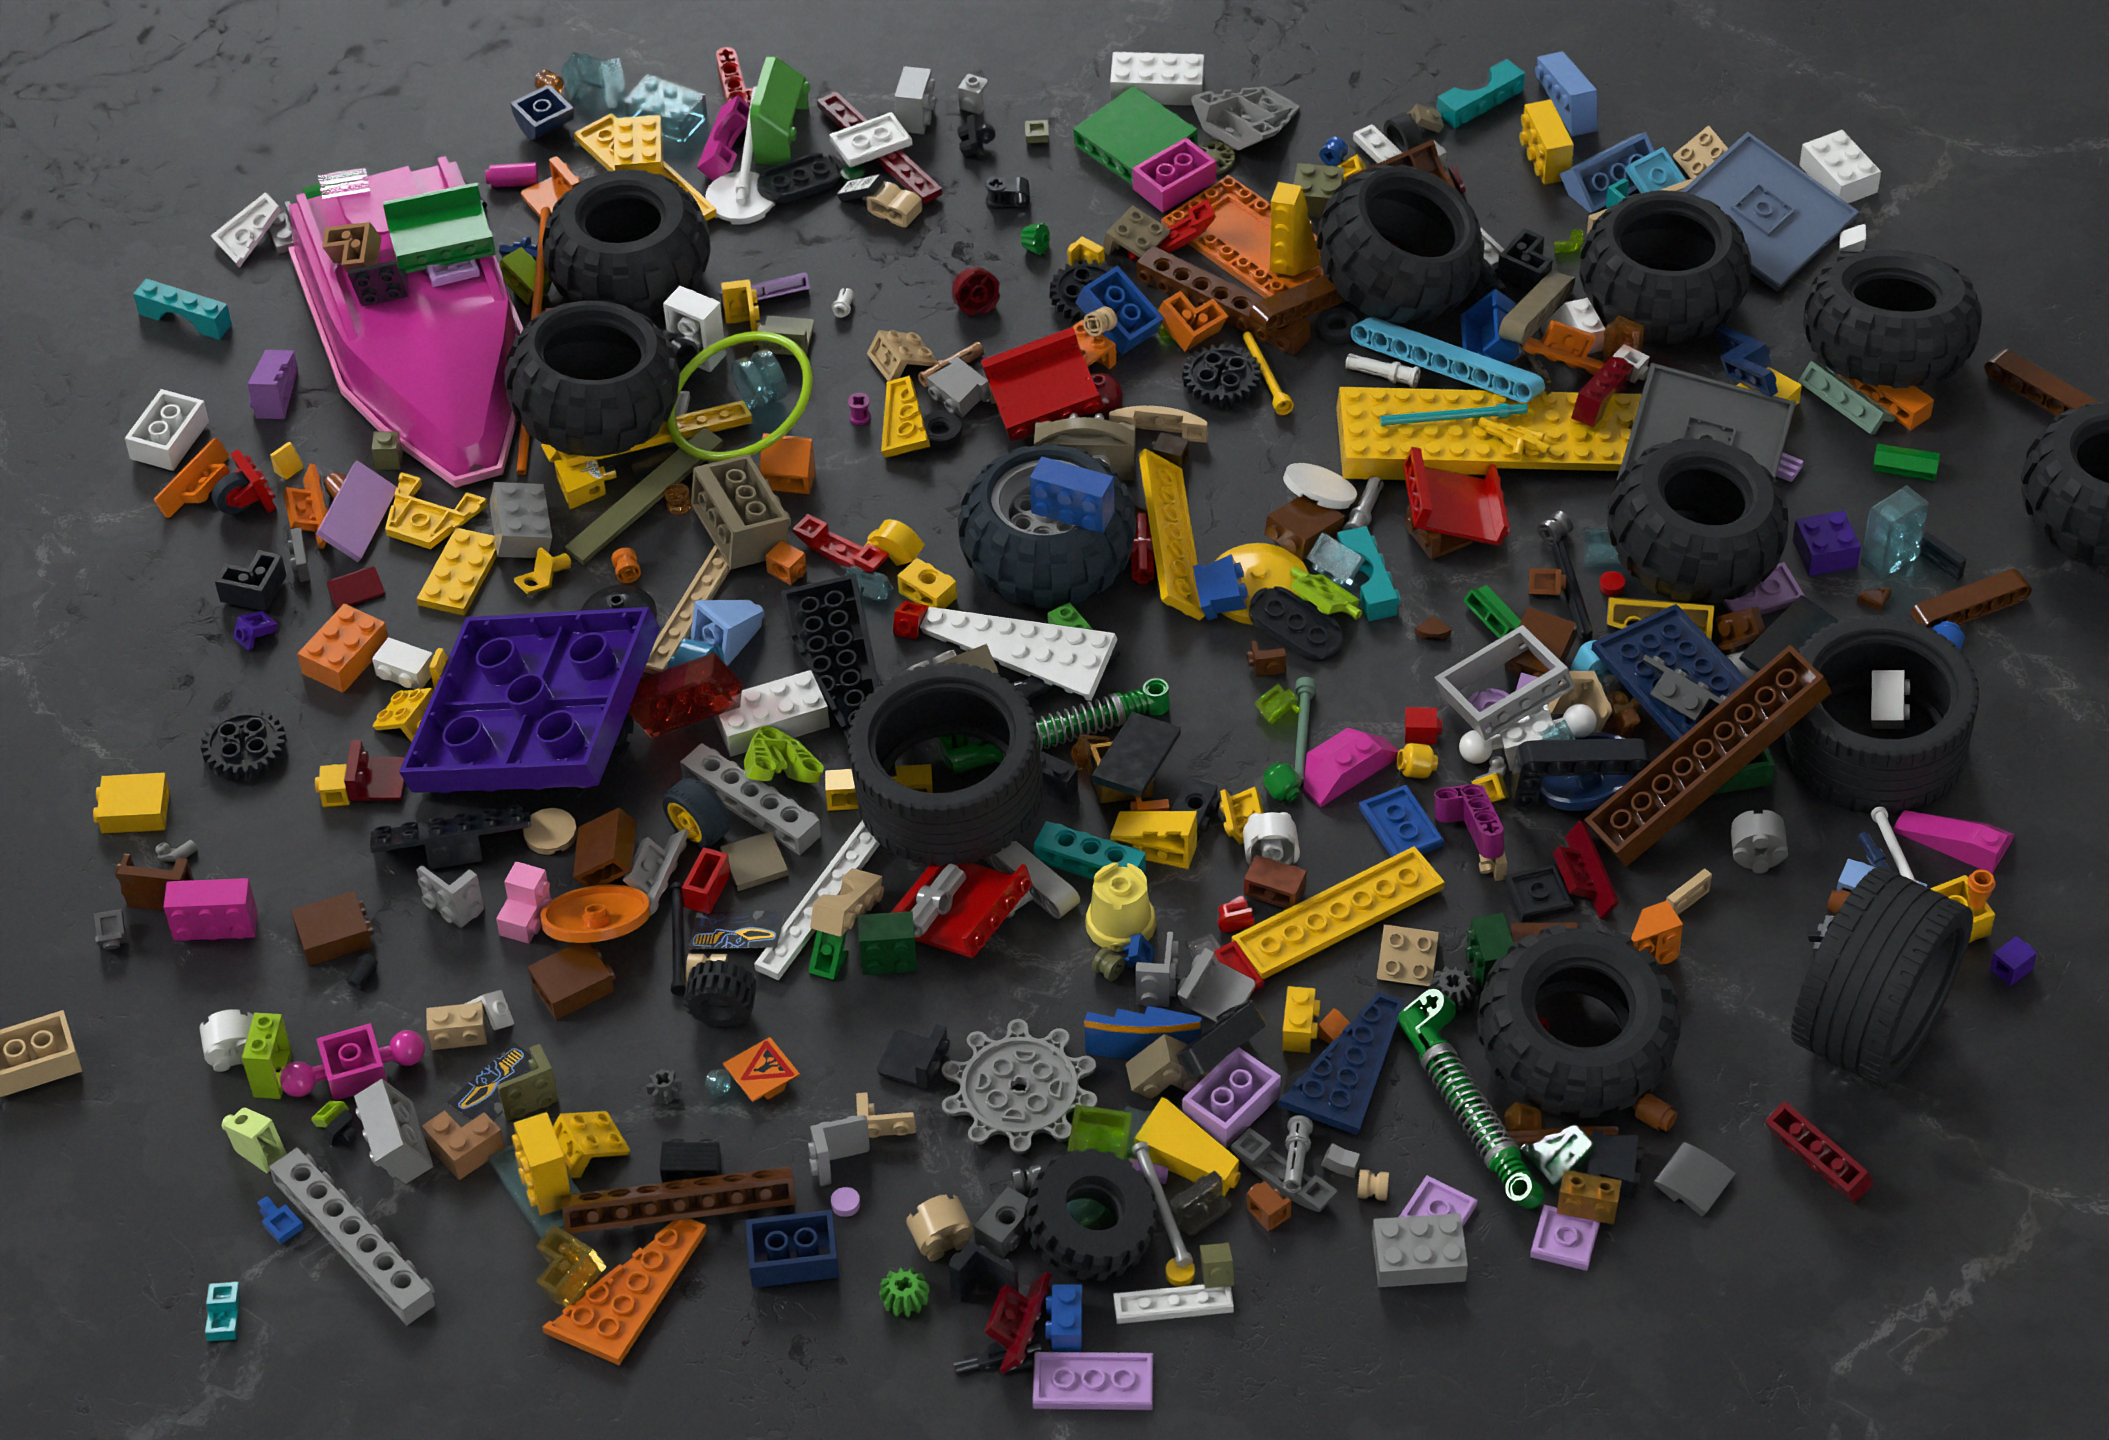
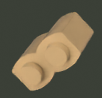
[867,182,922,227]

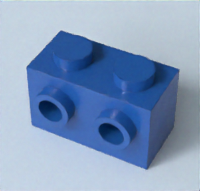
[1046,1285,1082,1353]

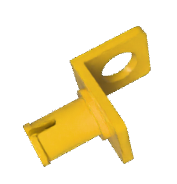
[514,547,571,594]

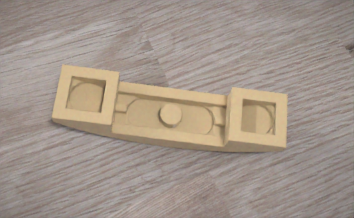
[1109,406,1207,443]

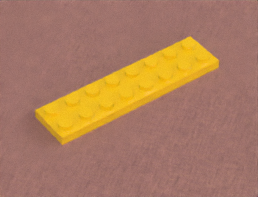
[574,113,717,221]
[1139,448,1205,621]
[1232,846,1445,979]

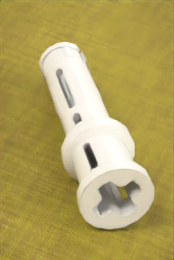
[1345,353,1421,388]

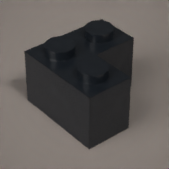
[1497,228,1553,291]
[215,550,287,612]

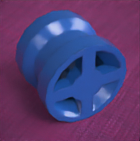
[1319,137,1348,166]

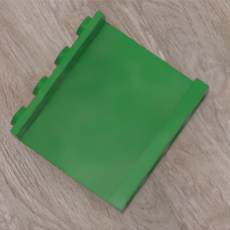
[1073,86,1198,185]
[383,182,496,273]

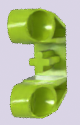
[744,726,824,783]

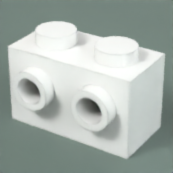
[372,637,433,689]
[1871,670,1910,729]

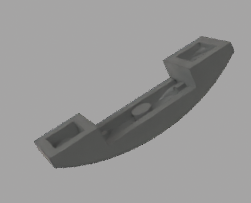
[1231,1128,1338,1212]

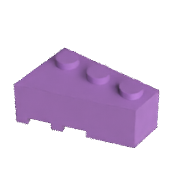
[248,350,298,419]

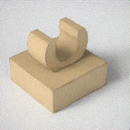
[1478,852,1507,881]

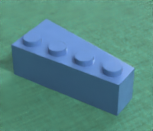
[1535,51,1598,137]

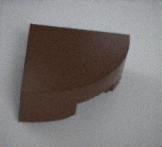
[1857,587,1892,611]
[1415,615,1451,639]

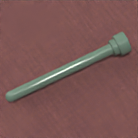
[1295,677,1317,783]

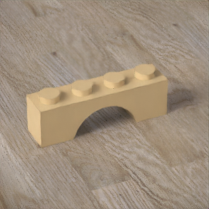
[810,868,884,937]

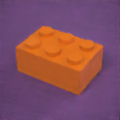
[297,604,388,693]

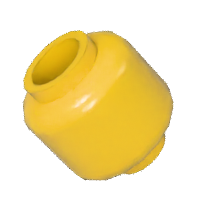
[1397,743,1438,779]

